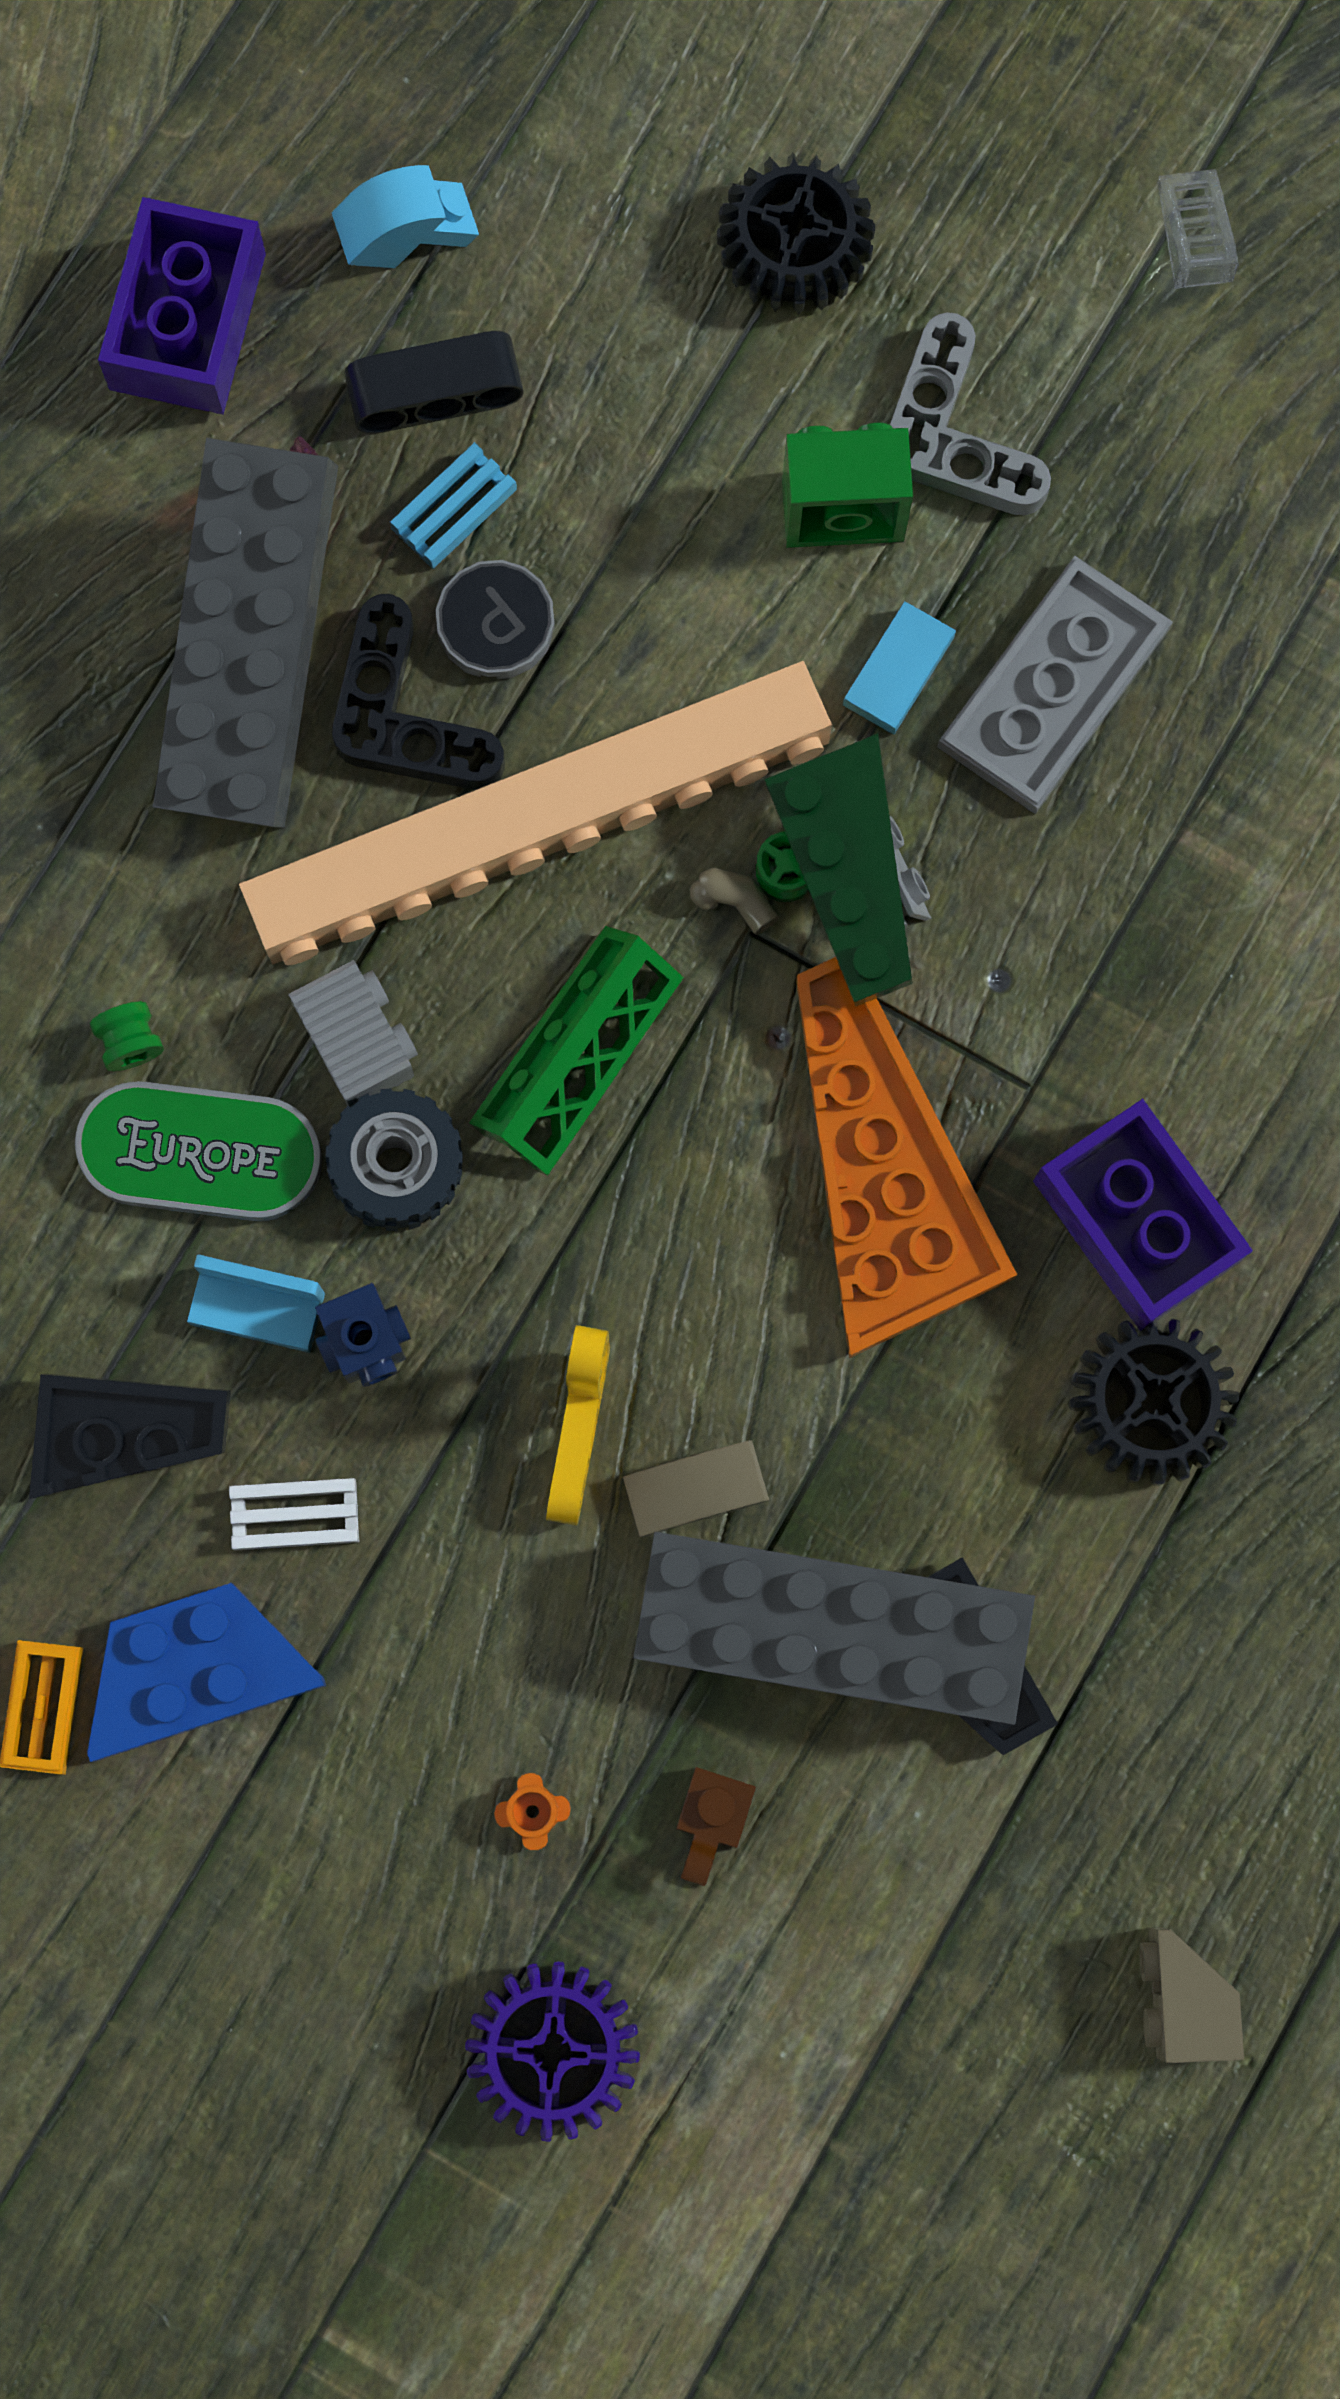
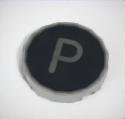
[436,560,555,679]

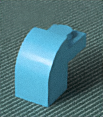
[332,165,479,268]

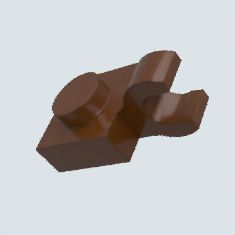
[676,1767,756,1886]

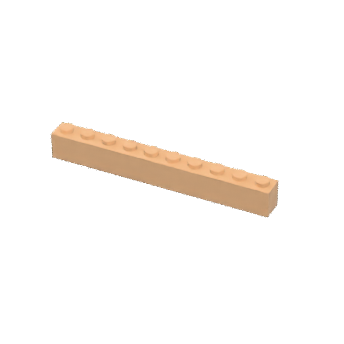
[239,660,832,965]

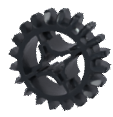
[717,152,875,315]
[1068,1319,1239,1486]

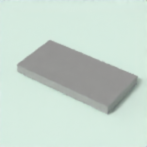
[937,556,1173,815]

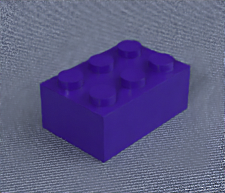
[98,197,266,415]
[1033,1098,1253,1332]

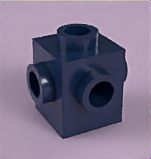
[315,1283,411,1387]

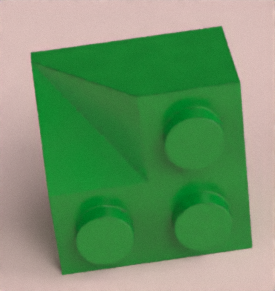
[782,423,913,548]

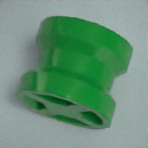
[756,831,809,902]
[89,1001,164,1072]

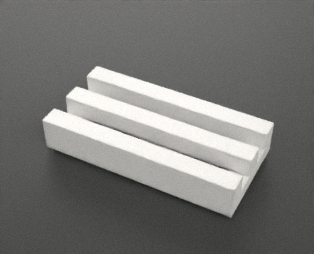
[229,1478,359,1551]

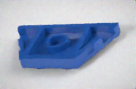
[87,1583,326,1762]

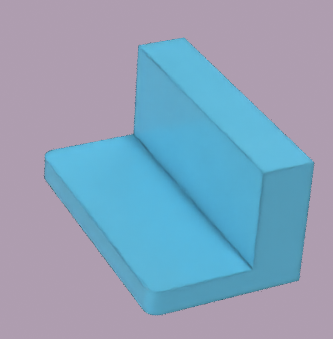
[187,1255,325,1353]

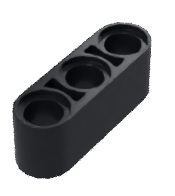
[344,331,524,434]

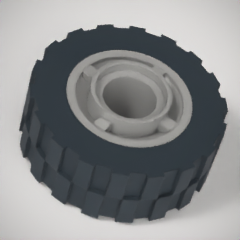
[326,1088,463,1231]

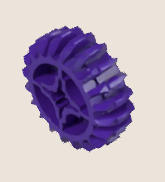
[465,1961,640,2142]

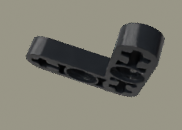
[332,594,505,790]

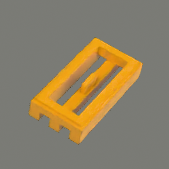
[0,1640,84,1775]

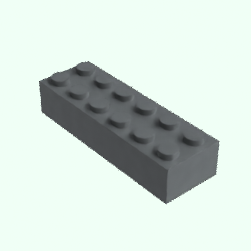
[153,438,338,828]
[633,1531,1035,1725]

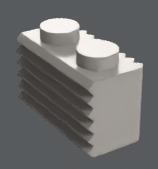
[288,960,418,1107]

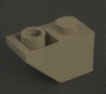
[1139,1927,1244,2063]

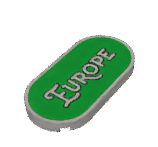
[75,1081,322,1221]

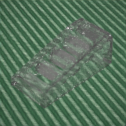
[1157,169,1239,289]

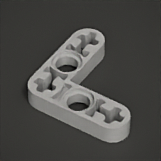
[890,312,1051,516]

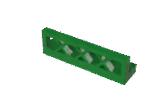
[469,926,684,1176]

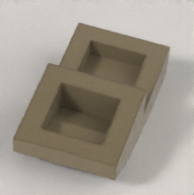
[623,1440,769,1537]

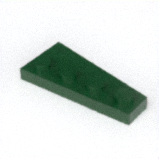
[764,734,913,1007]

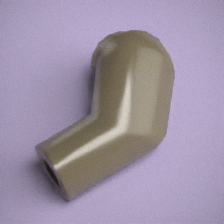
[690,867,779,935]

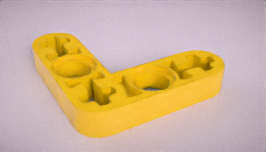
[546,1325,610,1526]

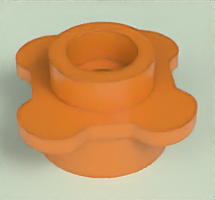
[494,1773,571,1850]

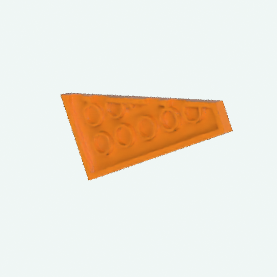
[796,957,1017,1358]

